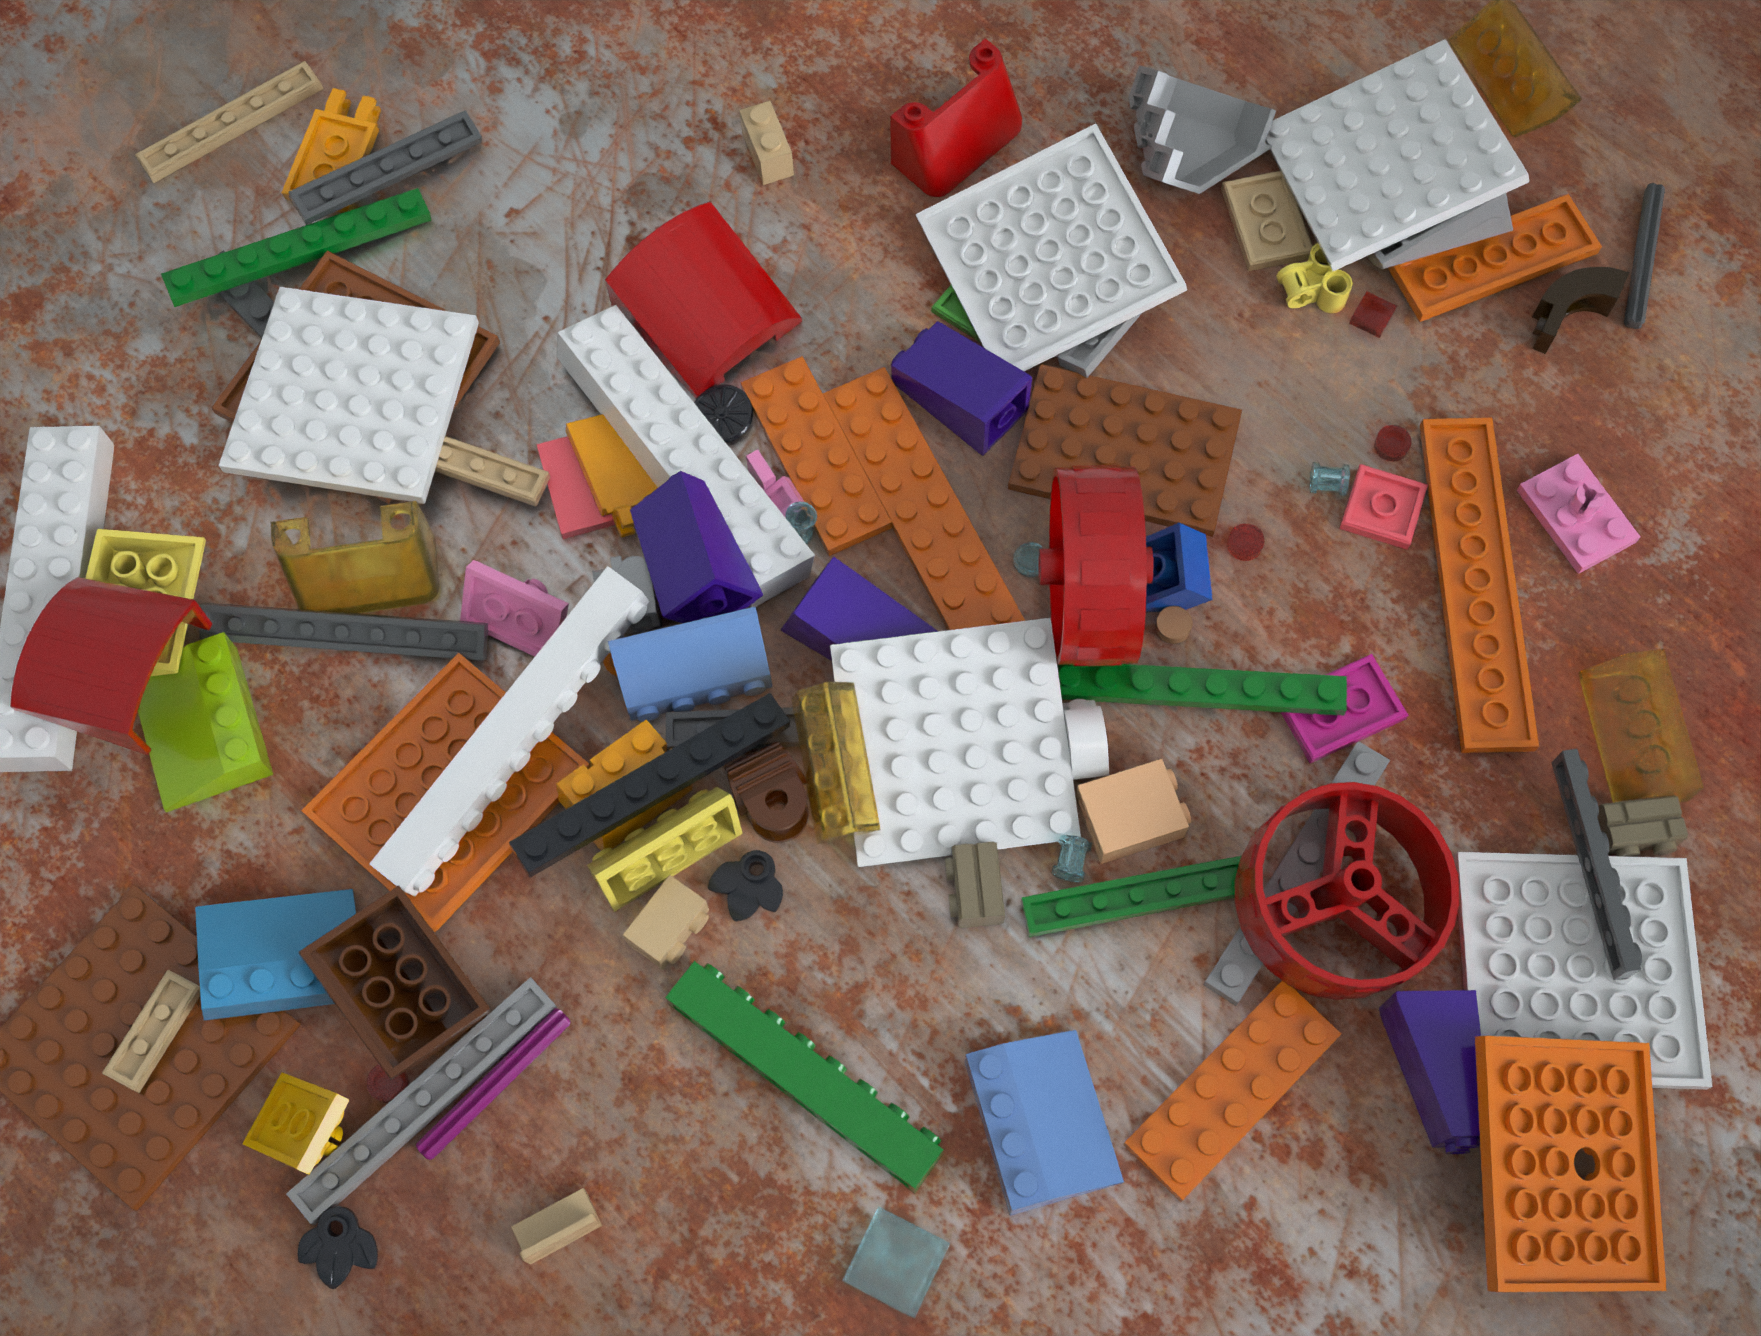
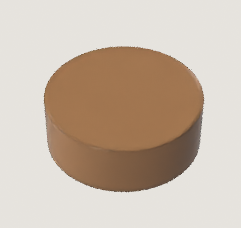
[1155,606,1193,644]

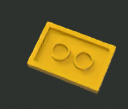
[242,1072,349,1175]

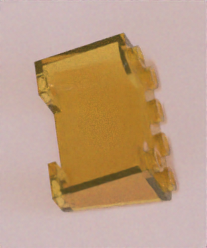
[270,501,439,614]

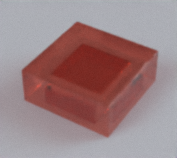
[1349,291,1397,338]

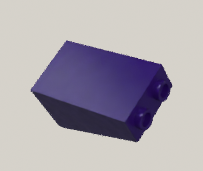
[891,321,1032,456]
[630,471,763,624]
[780,556,939,661]
[1379,990,1481,1154]

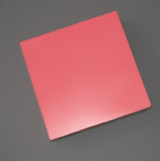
[1339,464,1428,550]

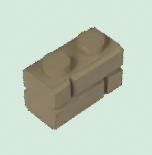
[1597,795,1688,857]
[945,842,1005,928]

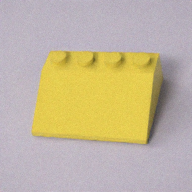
[85,529,206,676]
[587,787,743,912]

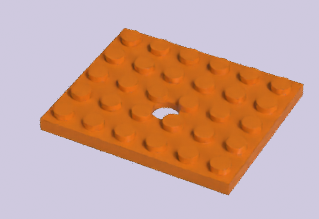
[301,653,590,932]
[1475,1036,1667,1292]

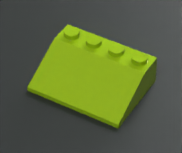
[138,632,274,812]

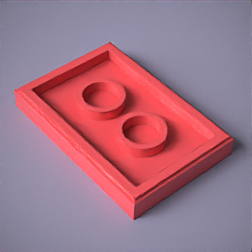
[536,436,615,539]

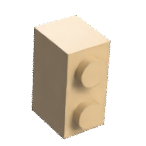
[739,101,794,185]
[623,875,709,970]

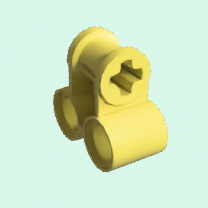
[1276,243,1353,314]

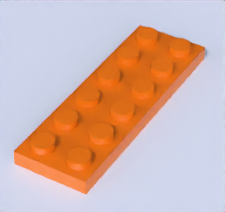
[1388,194,1602,322]
[740,356,892,556]
[1123,981,1341,1202]

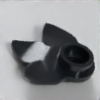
[708,850,783,922]
[298,1206,378,1289]

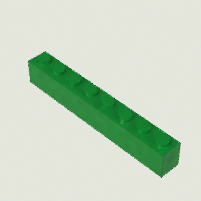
[665,961,944,1193]

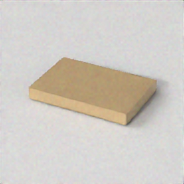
[1221,171,1313,271]

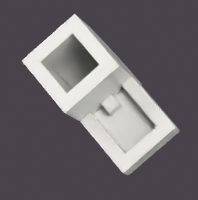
[1062,699,1109,780]

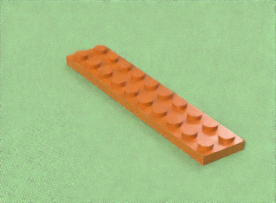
[823,367,1025,630]
[1419,418,1539,753]

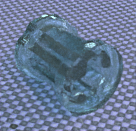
[1309,462,1350,496]
[785,502,817,544]
[1051,835,1092,882]

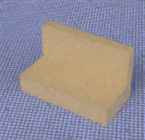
[511,1188,603,1265]

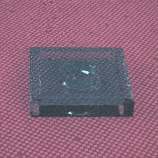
[842,1206,950,1319]

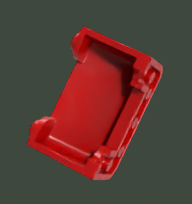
[890,38,1022,197]

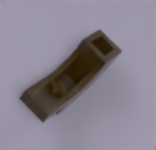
[1532,267,1629,354]

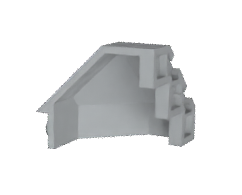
[1128,65,1276,194]

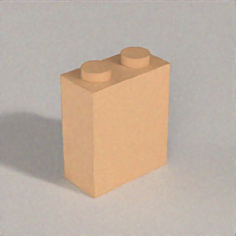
[1075,759,1191,864]

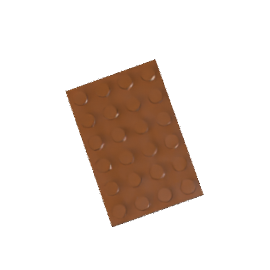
[1008,364,1242,537]

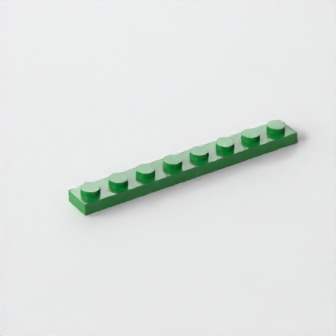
[161,188,432,307]
[1057,664,1347,716]

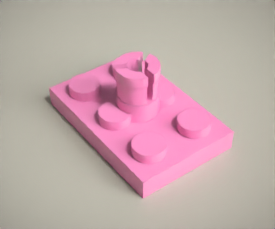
[1517,454,1641,574]
[460,560,569,657]

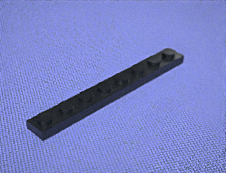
[509,693,790,878]

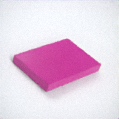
[1280,654,1409,764]

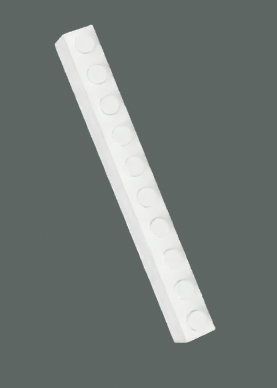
[369,566,650,896]

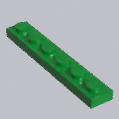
[1021,855,1242,937]

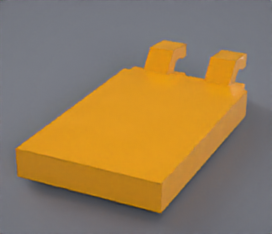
[281,88,381,213]
[565,414,658,538]

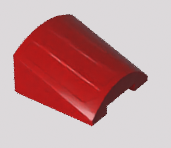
[605,201,802,398]
[10,577,213,755]

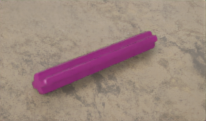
[416,1008,571,1160]

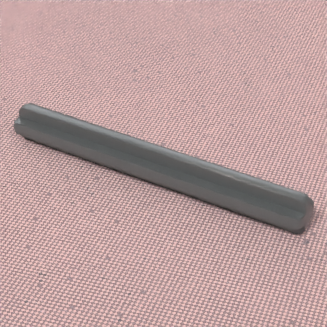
[1624,183,1665,329]

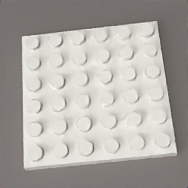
[1265,39,1529,271]
[916,124,1187,371]
[219,287,479,504]
[830,618,1081,867]
[1454,852,1712,1090]

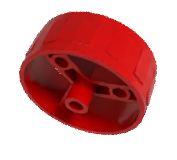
[1038,465,1153,666]
[1235,782,1459,1000]

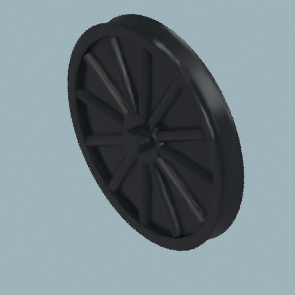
[694,384,753,443]

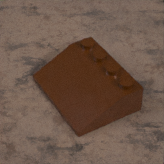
[299,885,490,1080]

